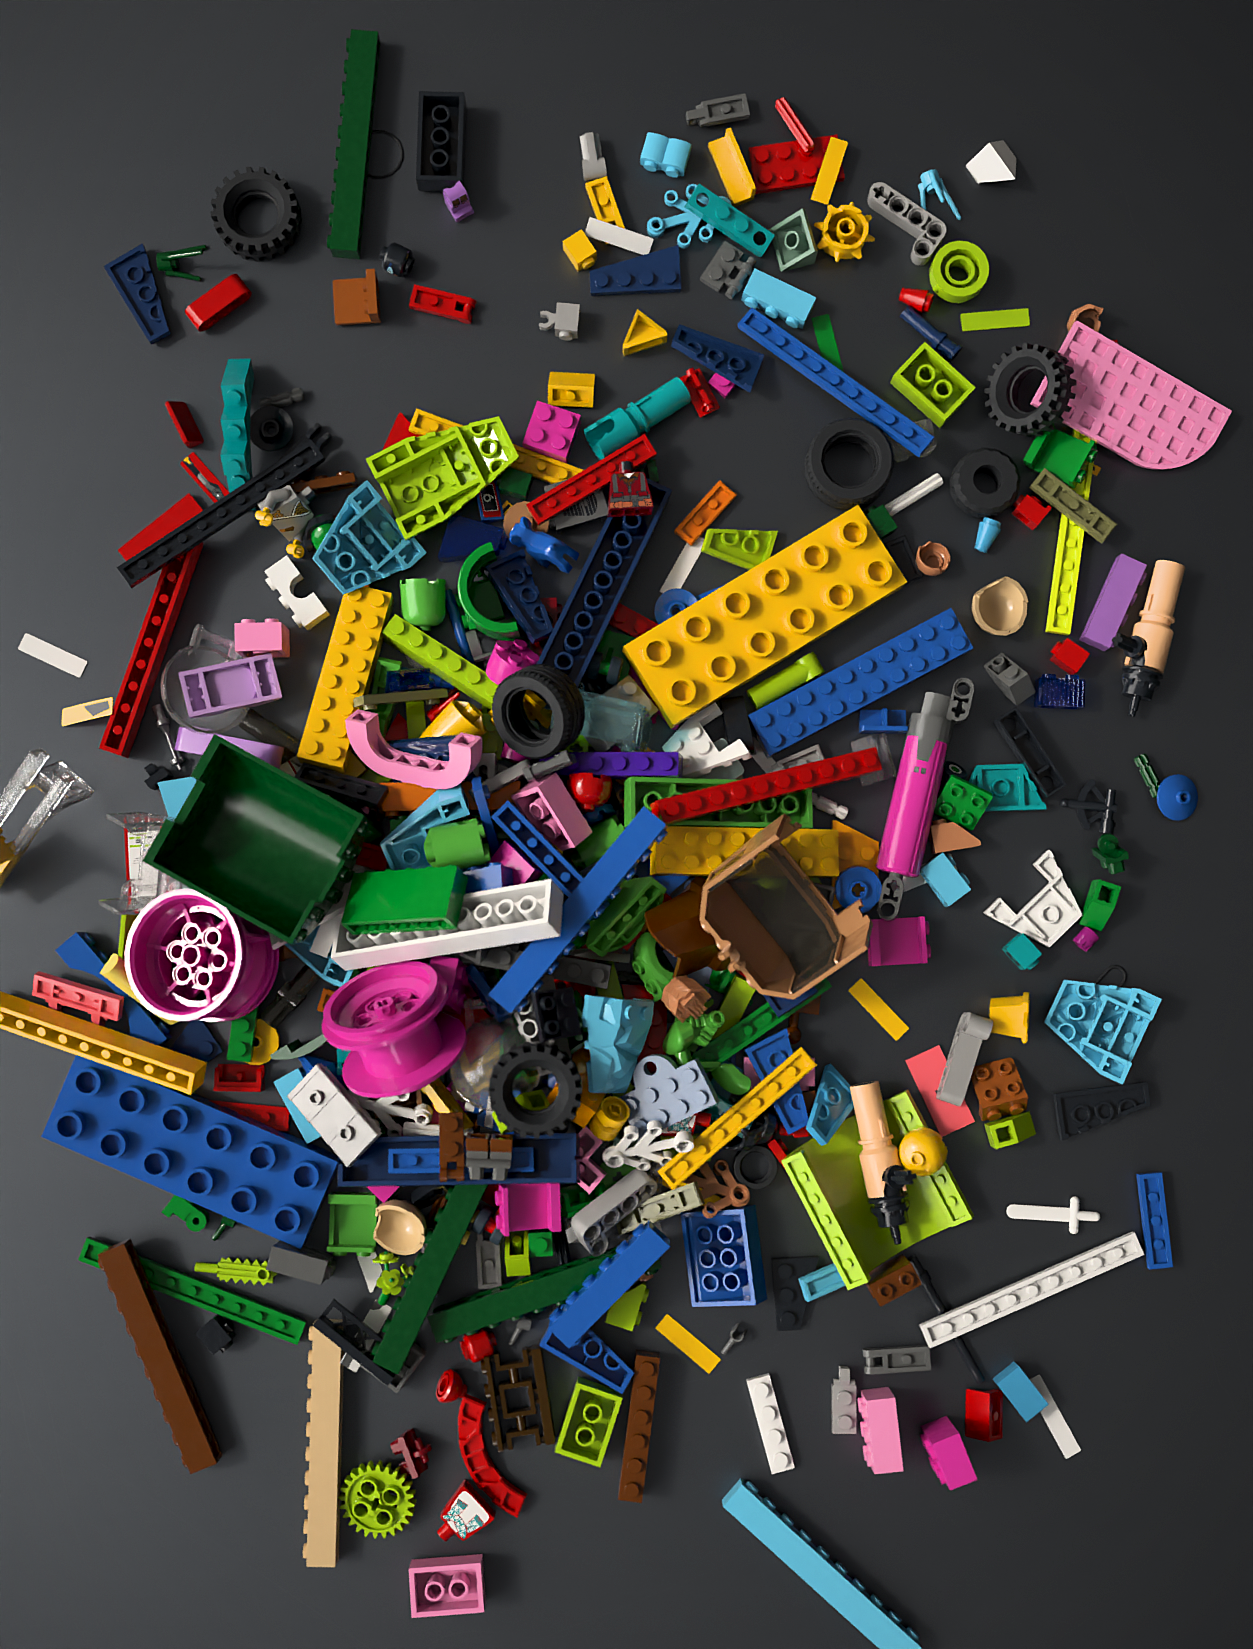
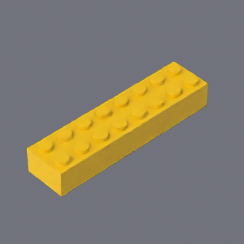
[297,586,394,774]
[650,826,839,878]

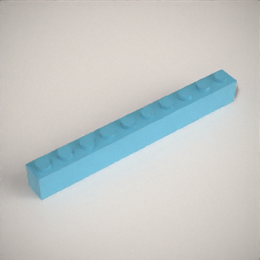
[722,1478,922,1649]

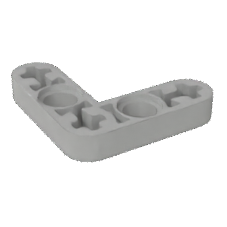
[469,759,532,802]

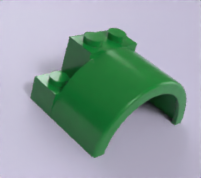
[455,542,521,641]

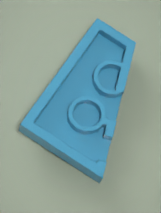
[806,1063,854,1146]

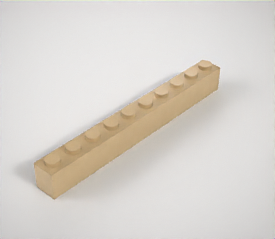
[303,1319,344,1567]

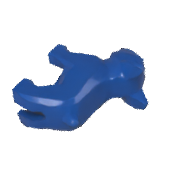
[509,517,580,574]

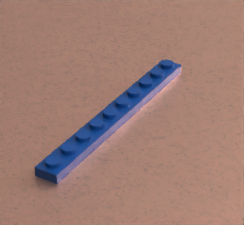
[738,308,934,457]

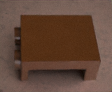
[865,1254,922,1306]

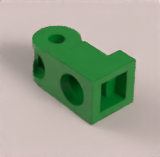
[162,1195,210,1232]

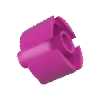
[486,639,540,685]

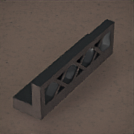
[294,762,389,821]
[313,1299,408,1386]

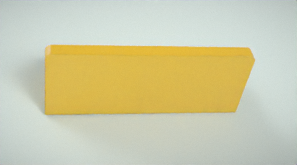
[708,128,756,207]

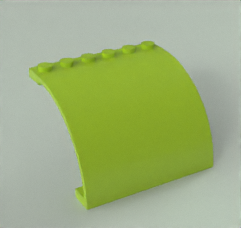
[781,1090,974,1290]

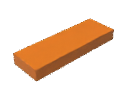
[674,480,737,546]

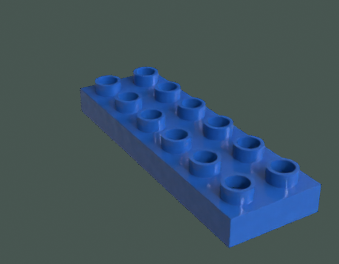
[41,1055,341,1249]

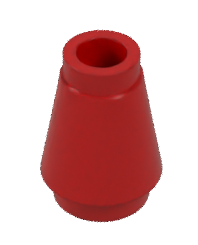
[899,287,934,313]

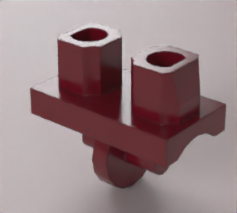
[390,1428,432,1479]

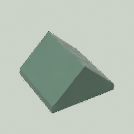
[769,208,818,272]

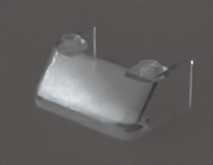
[99,812,182,915]

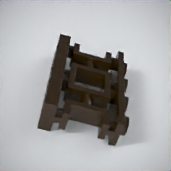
[481,1344,556,1453]

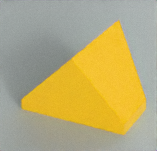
[623,309,667,356]

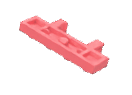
[32,971,124,1027]

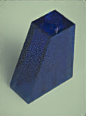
[438,514,508,563]

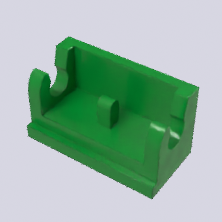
[560,1183,606,1218]

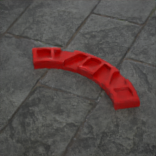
[458,1393,527,1518]

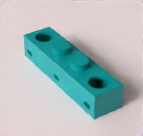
[684,184,775,258]

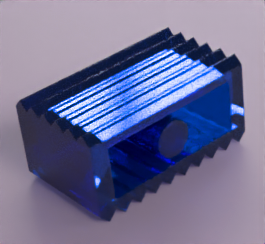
[1034,674,1085,710]

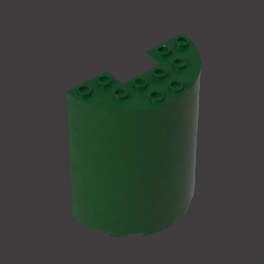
[142,734,369,945]

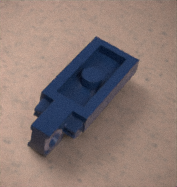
[465,964,512,1023]

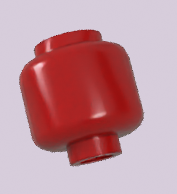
[460,1327,497,1363]

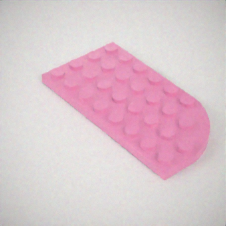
[1030,321,1232,470]

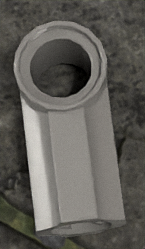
[580,132,607,181]

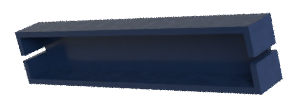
[338,1133,580,1187]

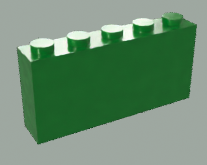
[341,865,468,935]

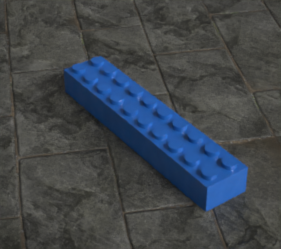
[748,608,973,759]

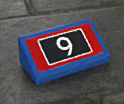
[476,479,504,524]

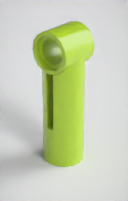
[746,652,825,710]

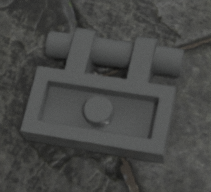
[700,241,757,299]

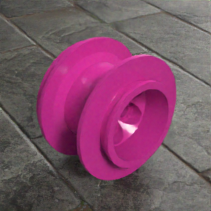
[322,961,467,1098]

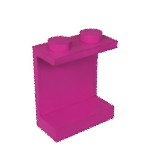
[868,916,931,966]
[495,1184,561,1236]

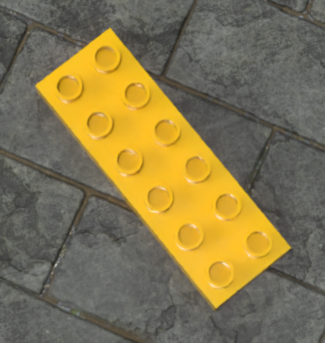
[622,505,907,729]

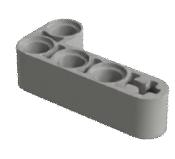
[867,182,946,266]
[936,1012,993,1106]
[571,1168,658,1257]

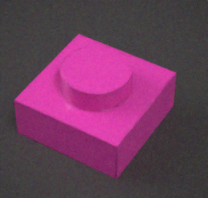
[708,373,736,398]

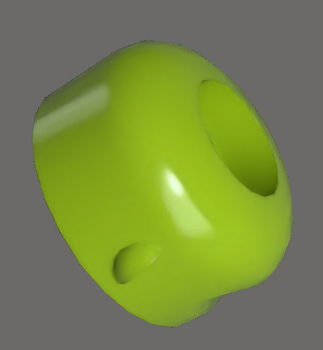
[929,241,989,303]

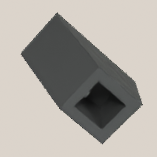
[984,653,1035,705]

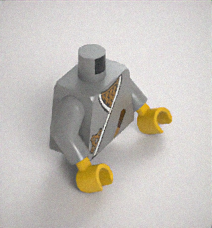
[255,485,317,558]

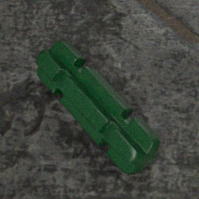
[1134,754,1160,798]

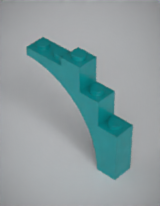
[220,358,256,510]

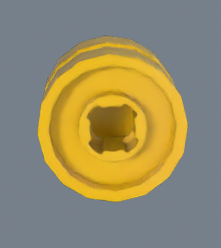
[589,1096,630,1141]

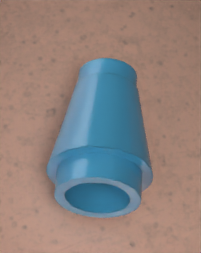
[974,517,1001,553]

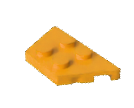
[831,820,879,909]

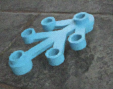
[647,184,732,249]

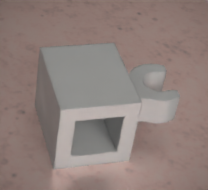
[539,302,580,341]

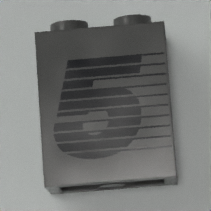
[542,479,608,535]

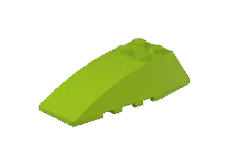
[366,416,519,541]

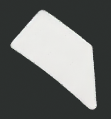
[357,1252,382,1293]

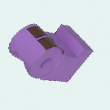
[443,181,474,223]

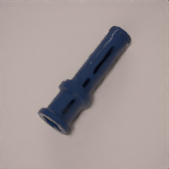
[900,305,963,363]

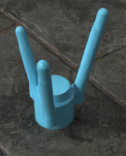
[918,169,962,220]

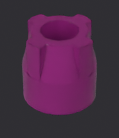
[1073,926,1099,952]

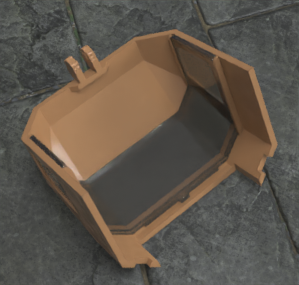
[700,813,873,999]

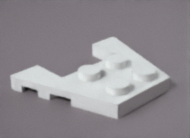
[662,703,752,778]
[983,850,1082,947]

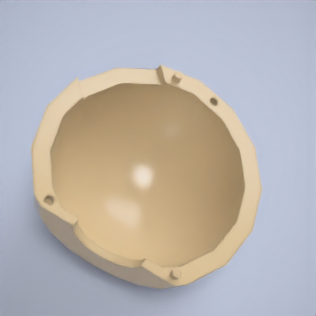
[972,577,1029,636]
[373,1199,427,1255]

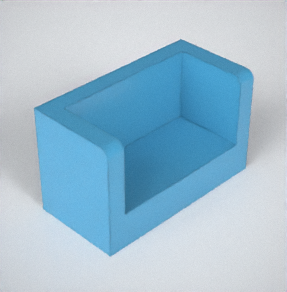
[993,1362,1049,1422]

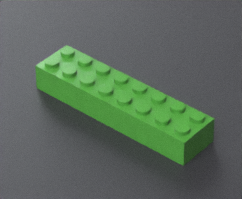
[624,777,813,829]

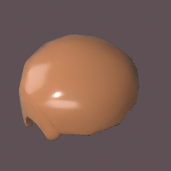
[916,541,951,576]

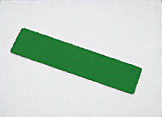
[811,314,844,372]

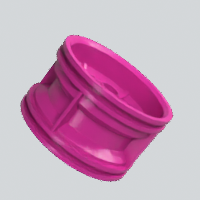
[125,889,279,1022]

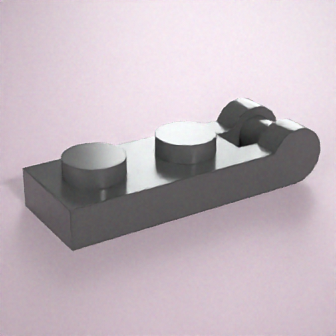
[863,1345,931,1374]

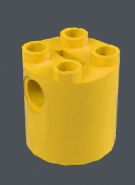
[419,700,487,738]

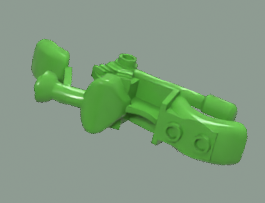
[631,932,751,1096]

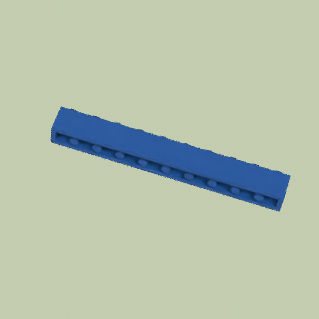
[488,807,668,1014]

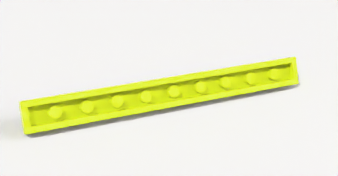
[1045,429,1096,636]

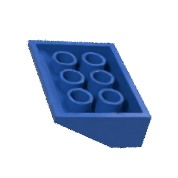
[680,1204,767,1307]

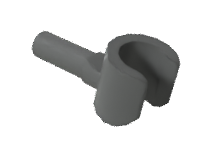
[508,1316,532,1346]
[721,1323,747,1355]

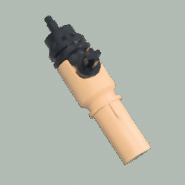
[1112,560,1185,717]
[850,1081,916,1245]

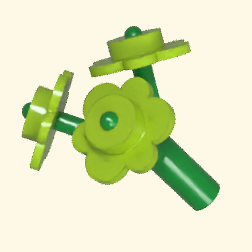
[372,1251,415,1306]

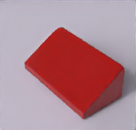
[165,401,204,449]

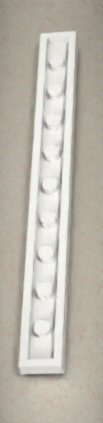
[919,1232,1144,1348]

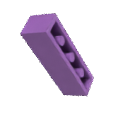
[1079,554,1147,651]

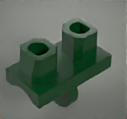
[1091,833,1129,874]

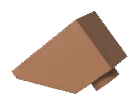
[928,819,981,854]

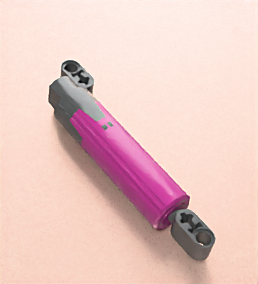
[876,678,974,921]

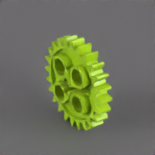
[339,1460,417,1539]

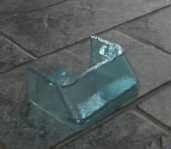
[550,690,653,752]

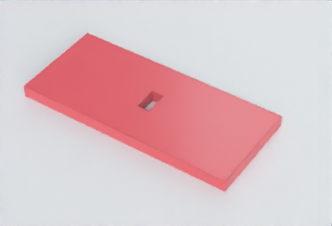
[905,1045,975,1137]

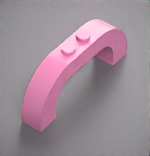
[345,709,482,789]

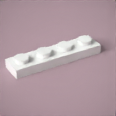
[746,1373,795,1474]

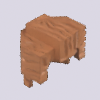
[1066,304,1103,332]
[661,975,711,1023]

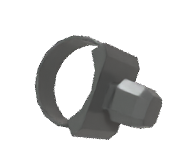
[465,629,492,672]

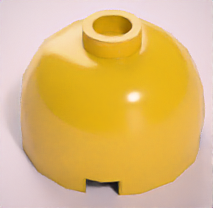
[899,1127,948,1177]

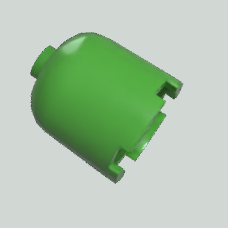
[400,578,446,631]

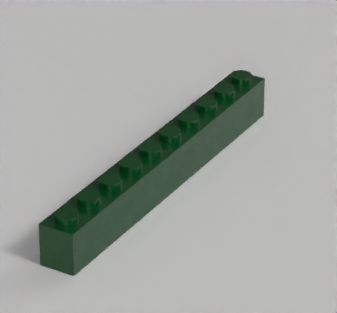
[327,29,381,259]
[371,1185,488,1374]
[427,1246,662,1343]

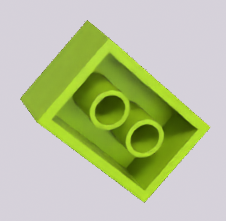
[890,342,976,428]
[555,1377,623,1467]

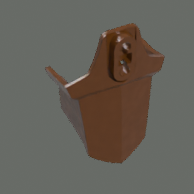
[641,876,765,978]

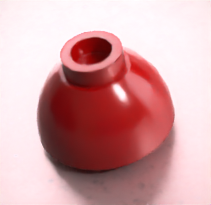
[436,1369,467,1403]

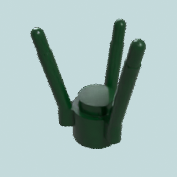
[156,245,207,281]

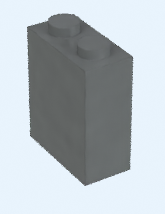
[266,1240,337,1285]

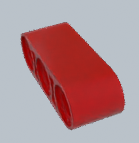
[185,274,252,332]

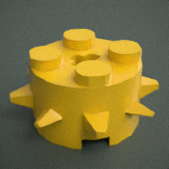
[814,202,875,262]

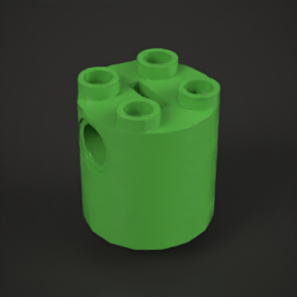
[569,814,625,871]
[424,818,491,869]

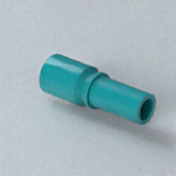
[584,377,691,460]

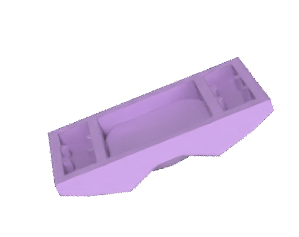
[178,653,282,718]

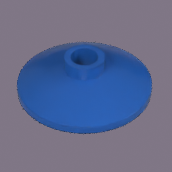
[654,588,697,624]
[1157,774,1198,821]

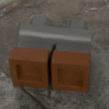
[466,1133,514,1181]

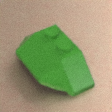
[586,876,667,957]

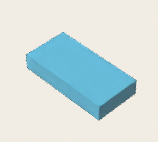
[798,1263,846,1302]

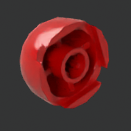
[565,773,613,812]

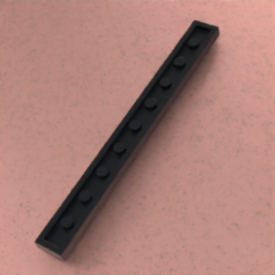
[117,440,325,589]

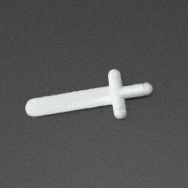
[1006,1196,1100,1234]

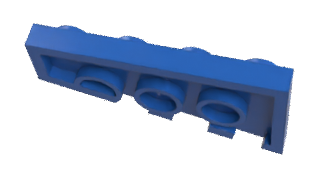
[744,1028,809,1135]

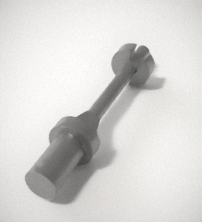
[152,704,185,771]

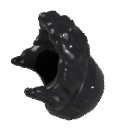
[721,1098,778,1152]

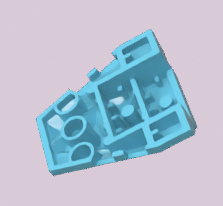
[312,480,427,594]
[1044,980,1162,1085]
[582,995,654,1093]

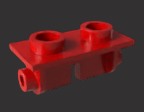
[679,368,720,418]

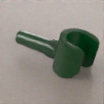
[211,1216,237,1241]

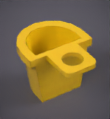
[990,992,1030,1044]

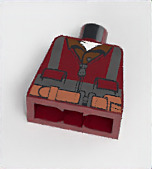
[607,461,653,517]

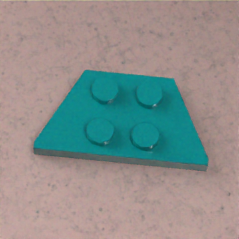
[968,764,1046,812]

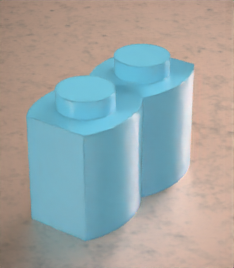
[640,133,691,178]

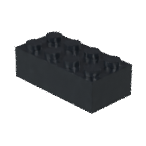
[416,91,467,191]

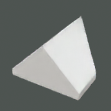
[966,140,1016,184]

